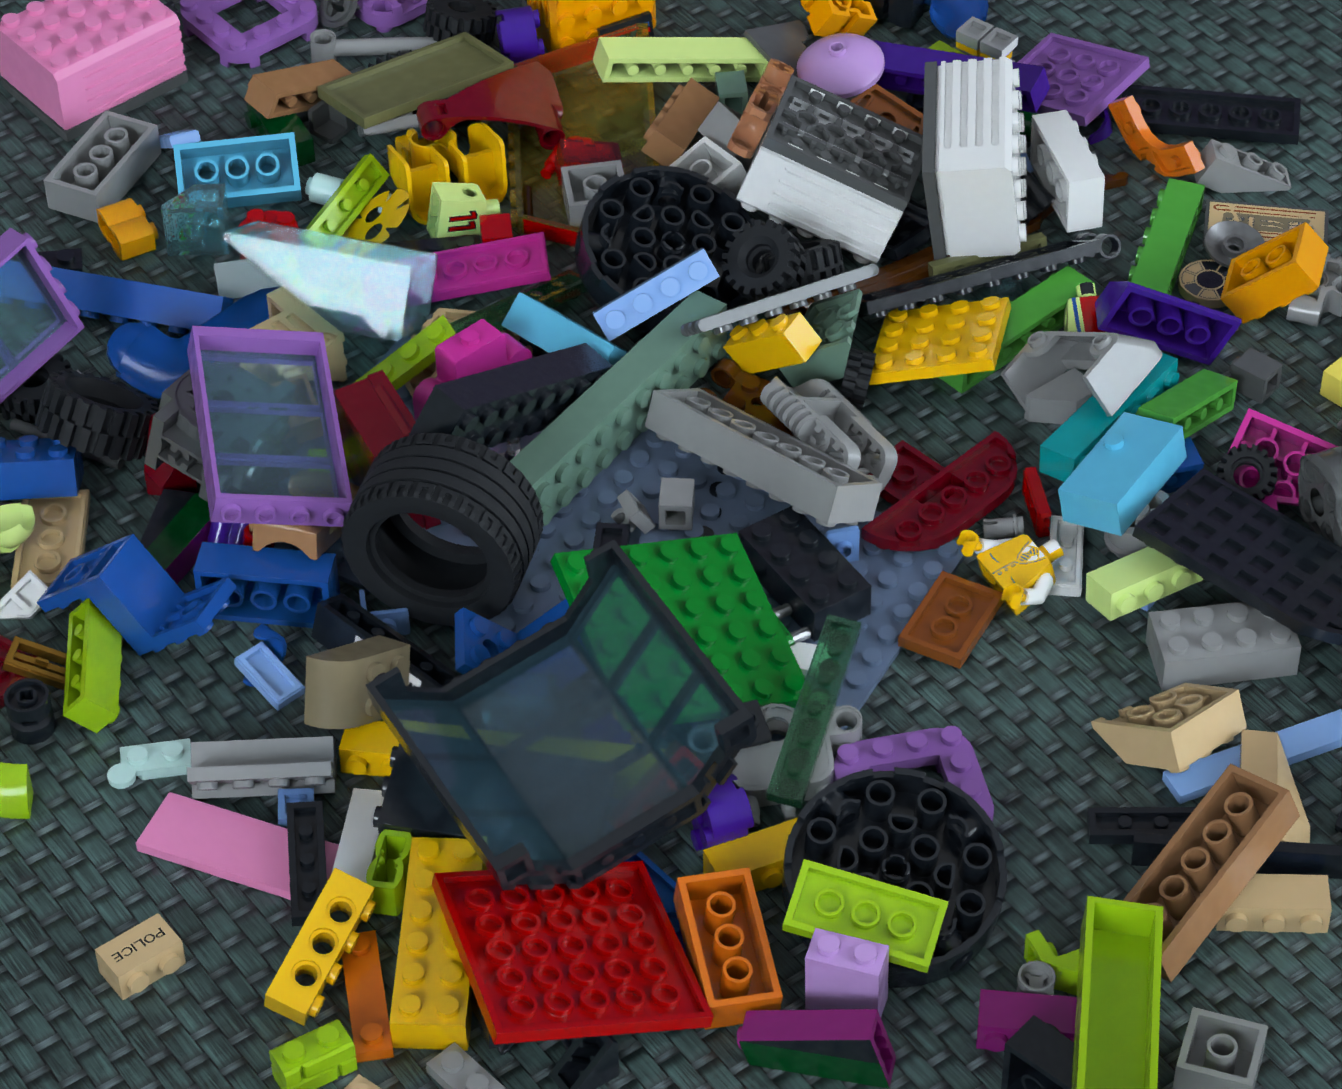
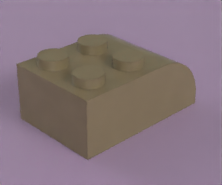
[304,635,410,729]

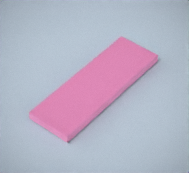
[136,792,339,900]

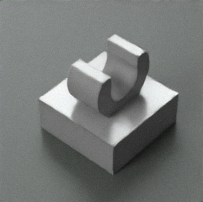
[611,489,656,534]

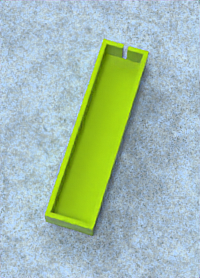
[1071,896,1163,1089]

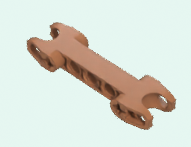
[727,59,794,159]

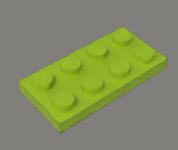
[782,859,949,974]

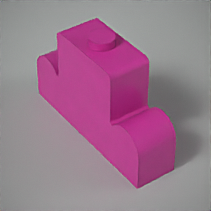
[413,319,532,421]

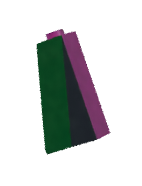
[140,489,211,584]
[737,1009,896,1088]

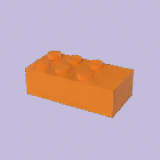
[673,867,783,1030]

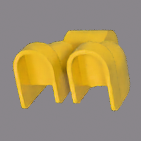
[387,122,508,225]

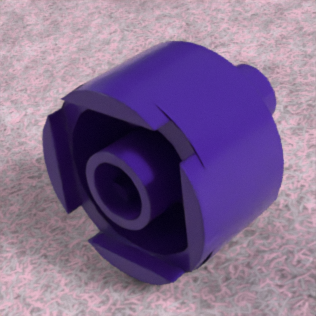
[495,5,545,67]
[690,774,754,851]

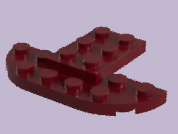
[861,431,1017,552]

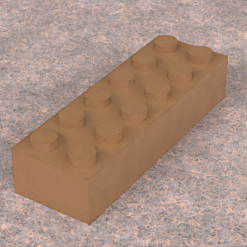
[1123,763,1300,983]

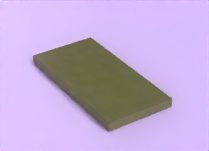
[317,32,514,129]

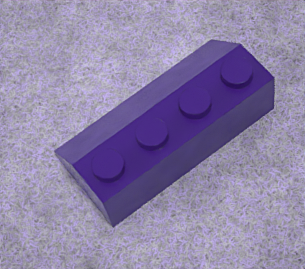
[1095,281,1242,365]

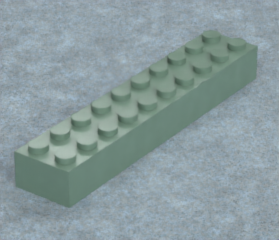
[510,290,727,526]

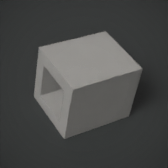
[658,477,695,530]

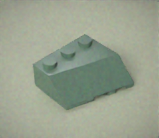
[779,288,863,387]

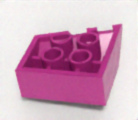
[1227,408,1338,506]

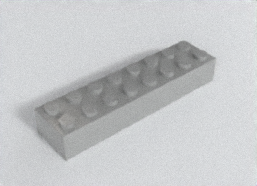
[644,388,883,527]

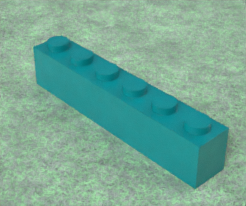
[1039,353,1180,482]

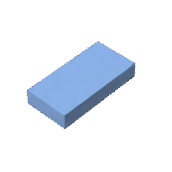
[234,641,305,711]

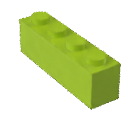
[63,598,123,733]

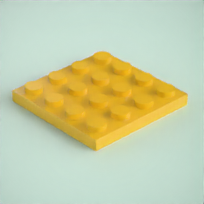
[869,296,1011,385]

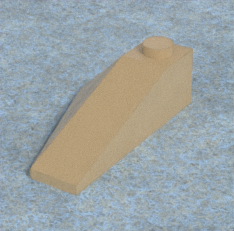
[1239,729,1310,843]

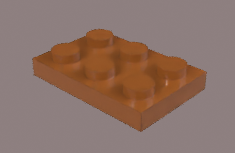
[898,571,1003,669]

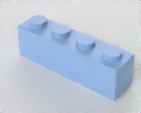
[592,248,720,342]

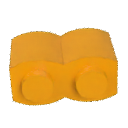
[96,198,159,261]

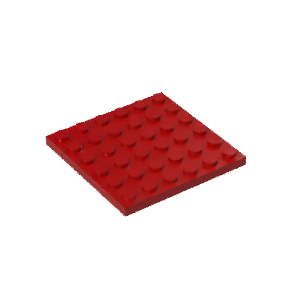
[432,861,714,1045]

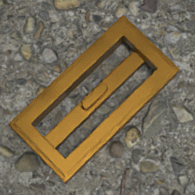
[2,636,67,690]

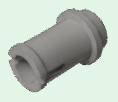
[983,514,1024,539]

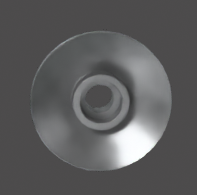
[1204,221,1265,268]

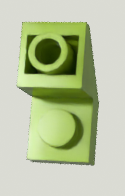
[1024,930,1080,996]

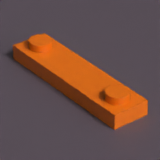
[342,930,394,1063]

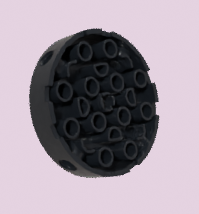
[574,166,765,334]
[782,767,1008,988]

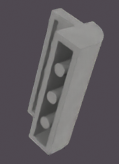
[187,736,337,799]

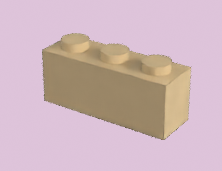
[1216,874,1332,934]

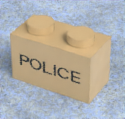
[95,913,186,1000]

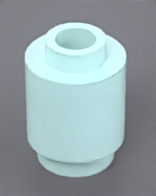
[305,172,345,205]

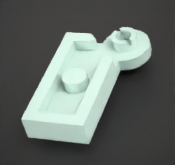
[107,738,191,789]

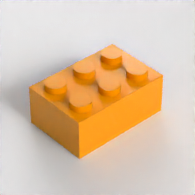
[1220,222,1329,324]

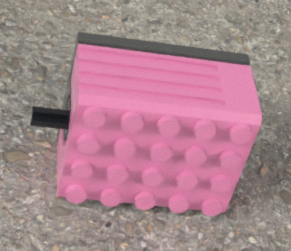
[0,0,188,142]

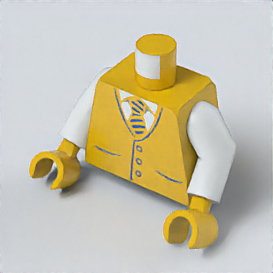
[956,530,1064,616]

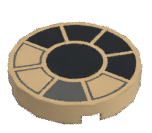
[1178,259,1229,308]

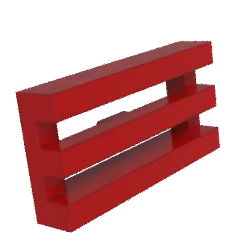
[1022,466,1051,537]

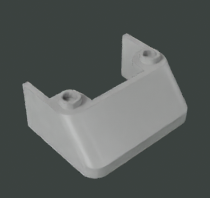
[1000,331,1162,417]

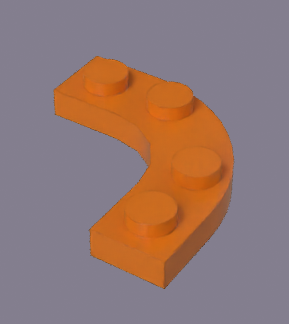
[1108,95,1205,177]

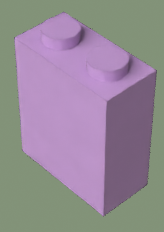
[805,928,889,1017]

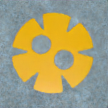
[338,189,410,258]

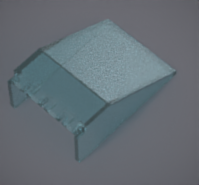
[223,221,438,341]

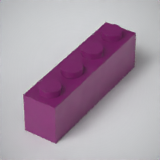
[976,989,1077,1052]

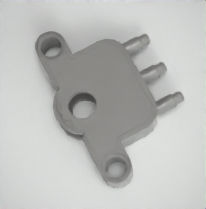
[689,703,862,827]

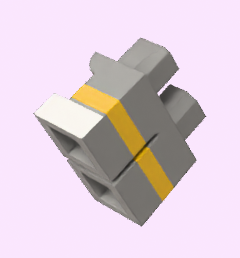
[956,16,1018,62]

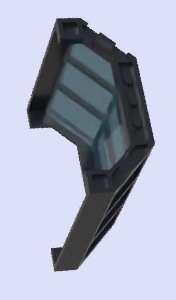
[365,540,757,890]

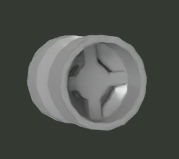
[1016,961,1056,995]

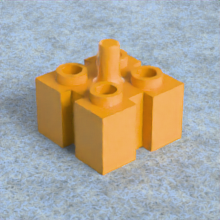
[800,0,877,37]

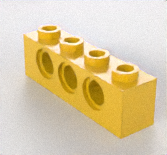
[264,868,377,1026]

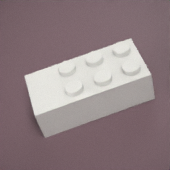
[1030,110,1105,233]

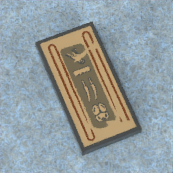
[1202,199,1329,247]

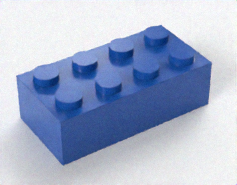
[0,435,84,501]
[193,542,341,628]

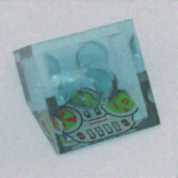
[161,183,231,256]

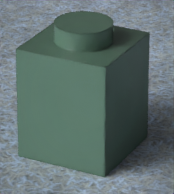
[715,70,748,114]

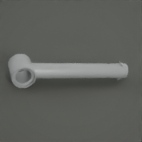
[310,29,437,63]

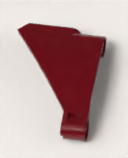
[416,61,566,150]

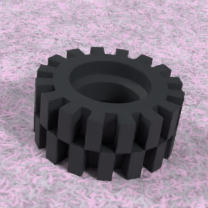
[840,347,876,410]
[1216,444,1278,501]

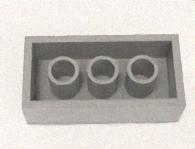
[43,110,161,223]
[1145,601,1302,691]

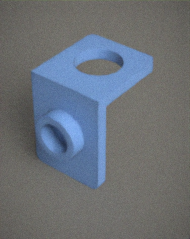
[824,525,860,562]
[359,589,410,635]

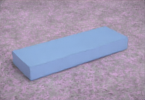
[159,130,201,149]

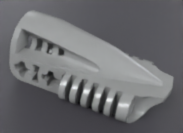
[760,376,898,492]

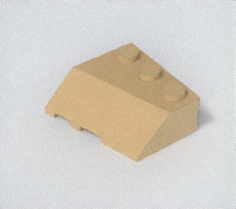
[1091,683,1247,773]

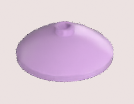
[796,33,885,98]

